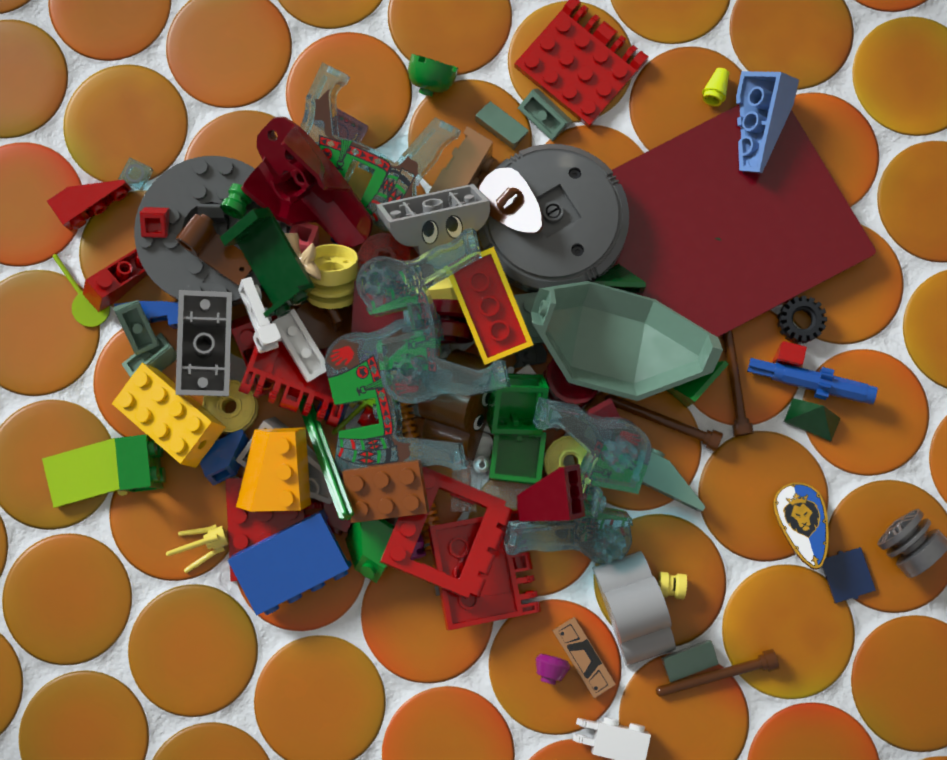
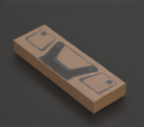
[552,617,616,698]

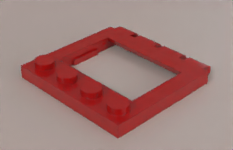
[380,466,513,599]

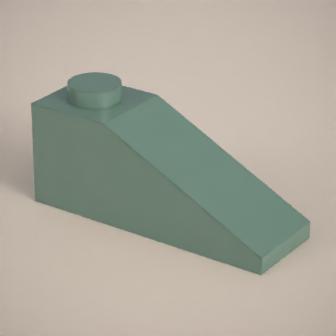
[633,448,705,512]

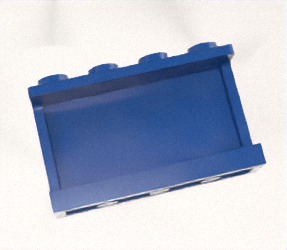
[227,509,352,616]

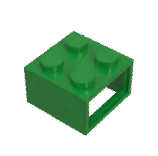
[486,373,549,435]
[489,432,546,485]
[115,434,166,492]

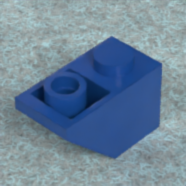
[200,429,250,486]

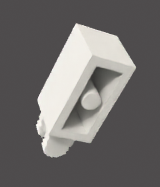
[573,717,651,760]

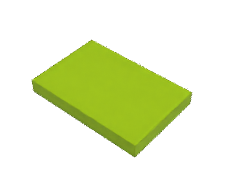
[42,438,120,508]

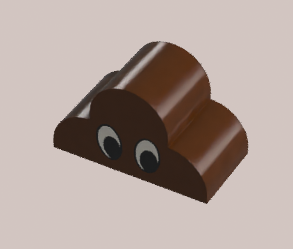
[418,349,505,461]

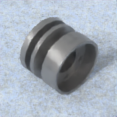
[877,509,947,578]

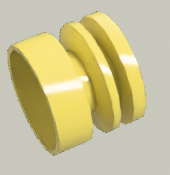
[307,244,358,309]

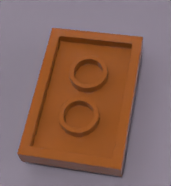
[342,459,430,523]

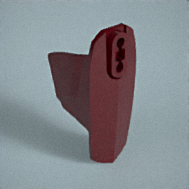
[241,117,373,247]

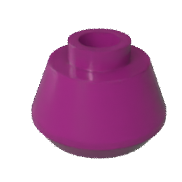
[536,654,570,685]

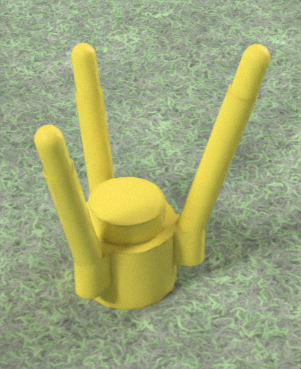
[166,524,229,573]

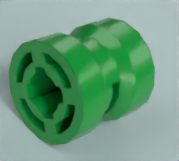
[220,183,253,219]

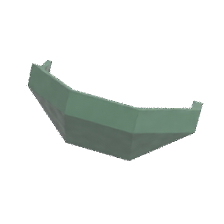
[531,281,723,401]

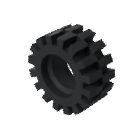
[777,296,827,344]

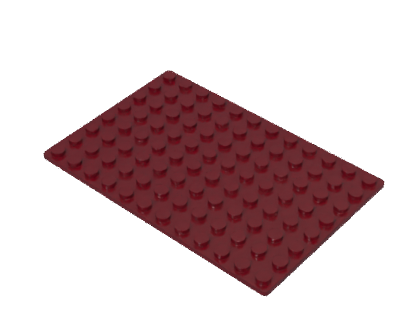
[612,105,876,337]

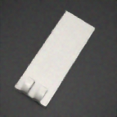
[271,309,331,382]

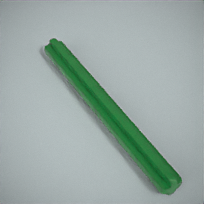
[299,395,354,521]

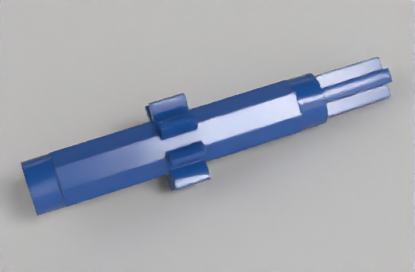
[747,358,878,405]

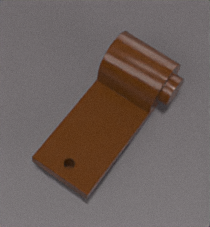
[175,214,252,287]

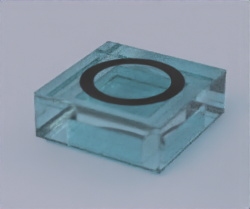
[118,157,153,191]

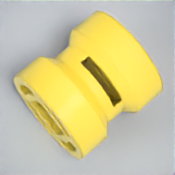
[658,572,687,600]

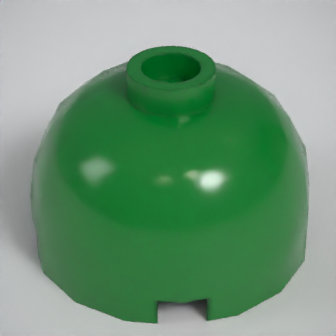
[408,54,458,97]

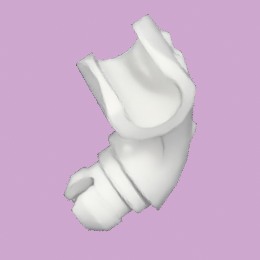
[473,433,493,473]

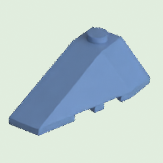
[736,71,799,173]

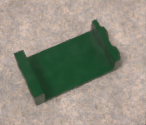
[220,207,315,318]

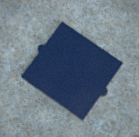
[822,547,876,603]

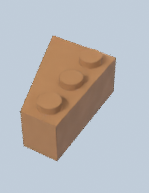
[429,126,494,193]

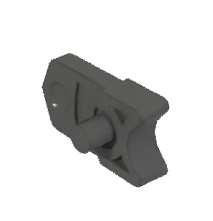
[513,345,547,369]

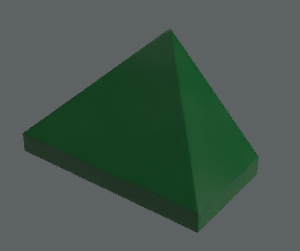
[594,263,646,293]
[783,398,841,442]

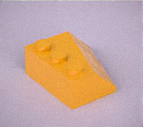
[236,427,311,512]

